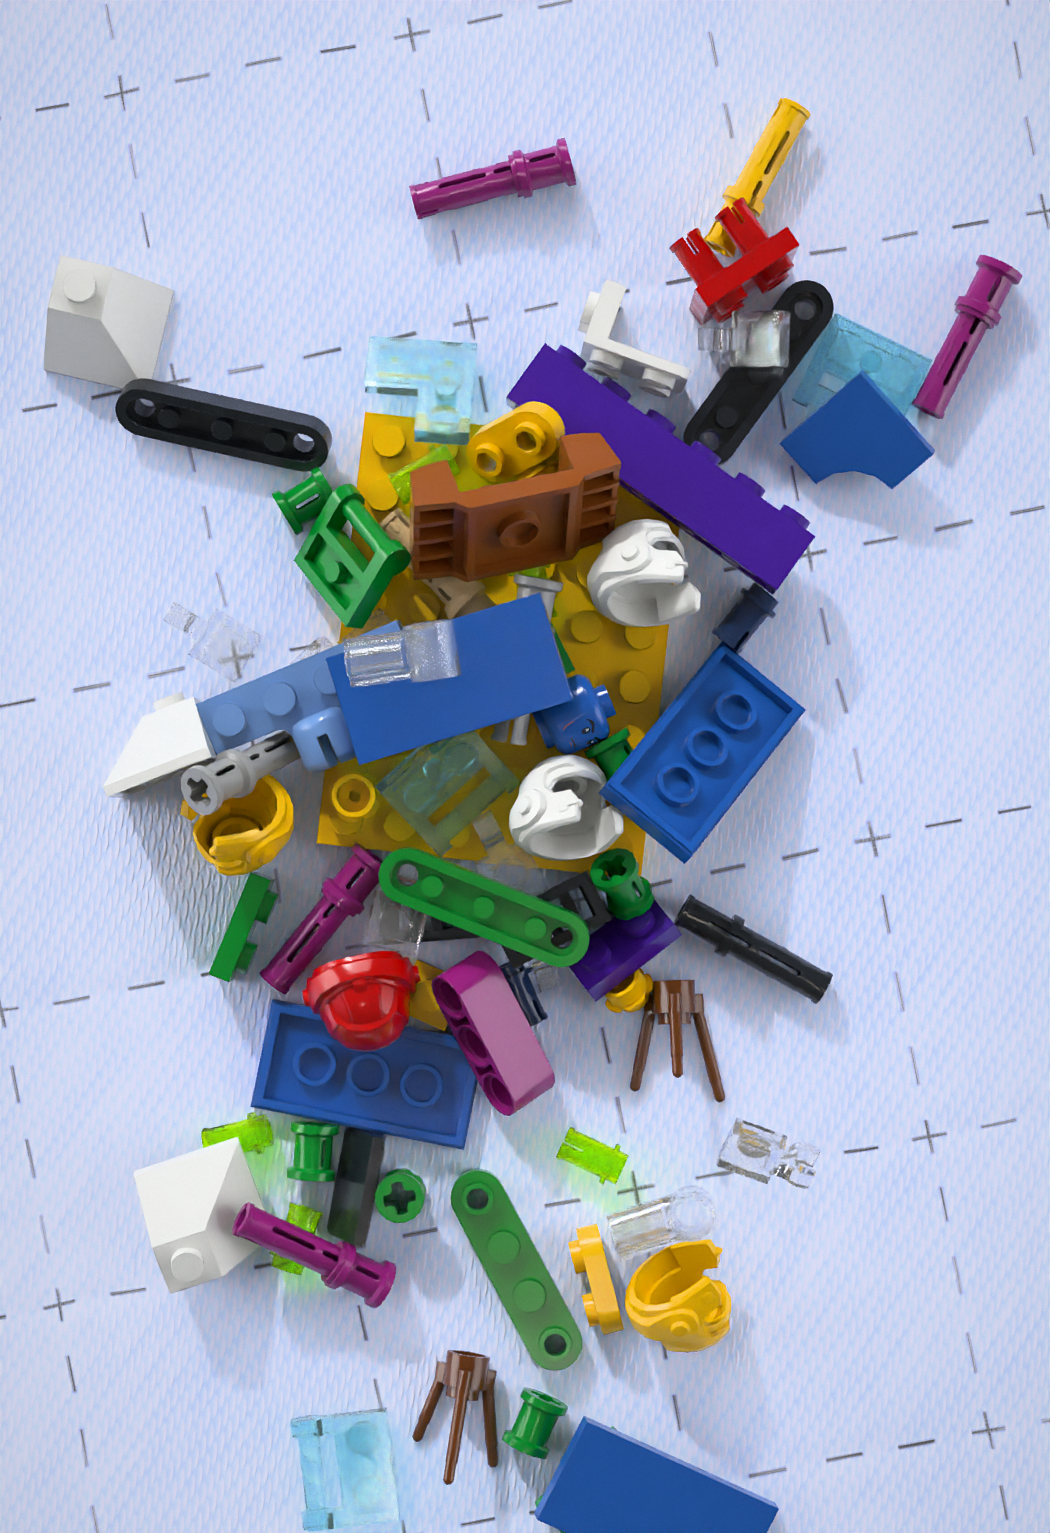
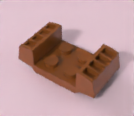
[410,433,621,582]

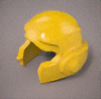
[180,774,295,876]
[625,1239,731,1353]

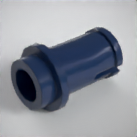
[712,582,779,654]
[499,961,548,1027]

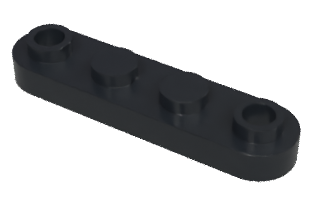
[682,280,834,467]
[115,378,332,472]

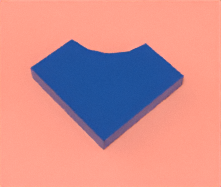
[780,369,935,489]

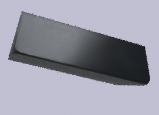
[327,1127,387,1247]

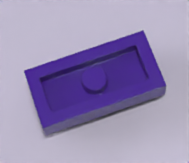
[569,899,682,1002]

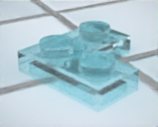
[364,336,478,445]

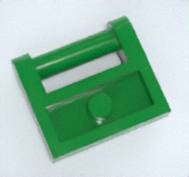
[293,484,411,629]

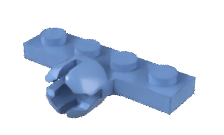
[195,620,405,772]

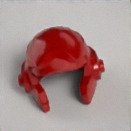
[302,951,421,1052]

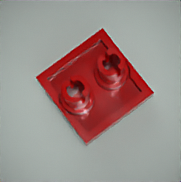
[669,197,800,326]

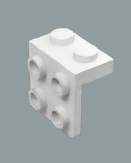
[577,279,691,398]

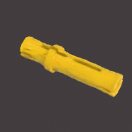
[704,98,811,257]

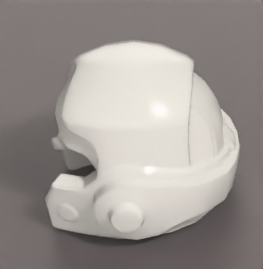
[587,519,701,627]
[509,754,623,861]

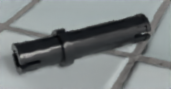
[674,894,833,1004]

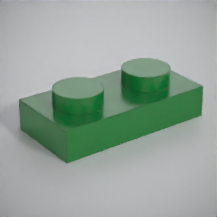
[209,872,279,982]

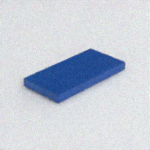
[326,592,574,765]
[599,641,806,864]
[250,999,478,1150]
[534,1416,779,1533]

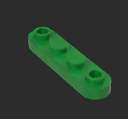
[378,847,590,967]
[450,1168,582,1371]

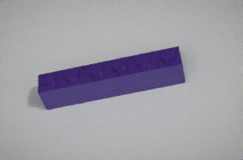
[506,343,816,595]

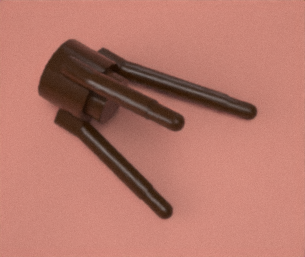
[630,980,725,1103]
[412,1350,498,1485]

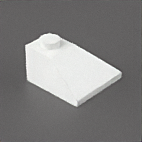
[43,254,175,389]
[103,692,217,798]
[134,1137,266,1294]

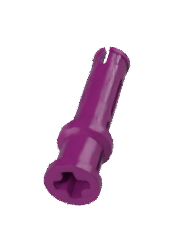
[409,137,577,220]
[911,254,1023,419]
[259,842,383,994]
[232,1202,396,1308]

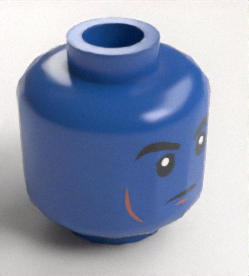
[532,674,616,755]

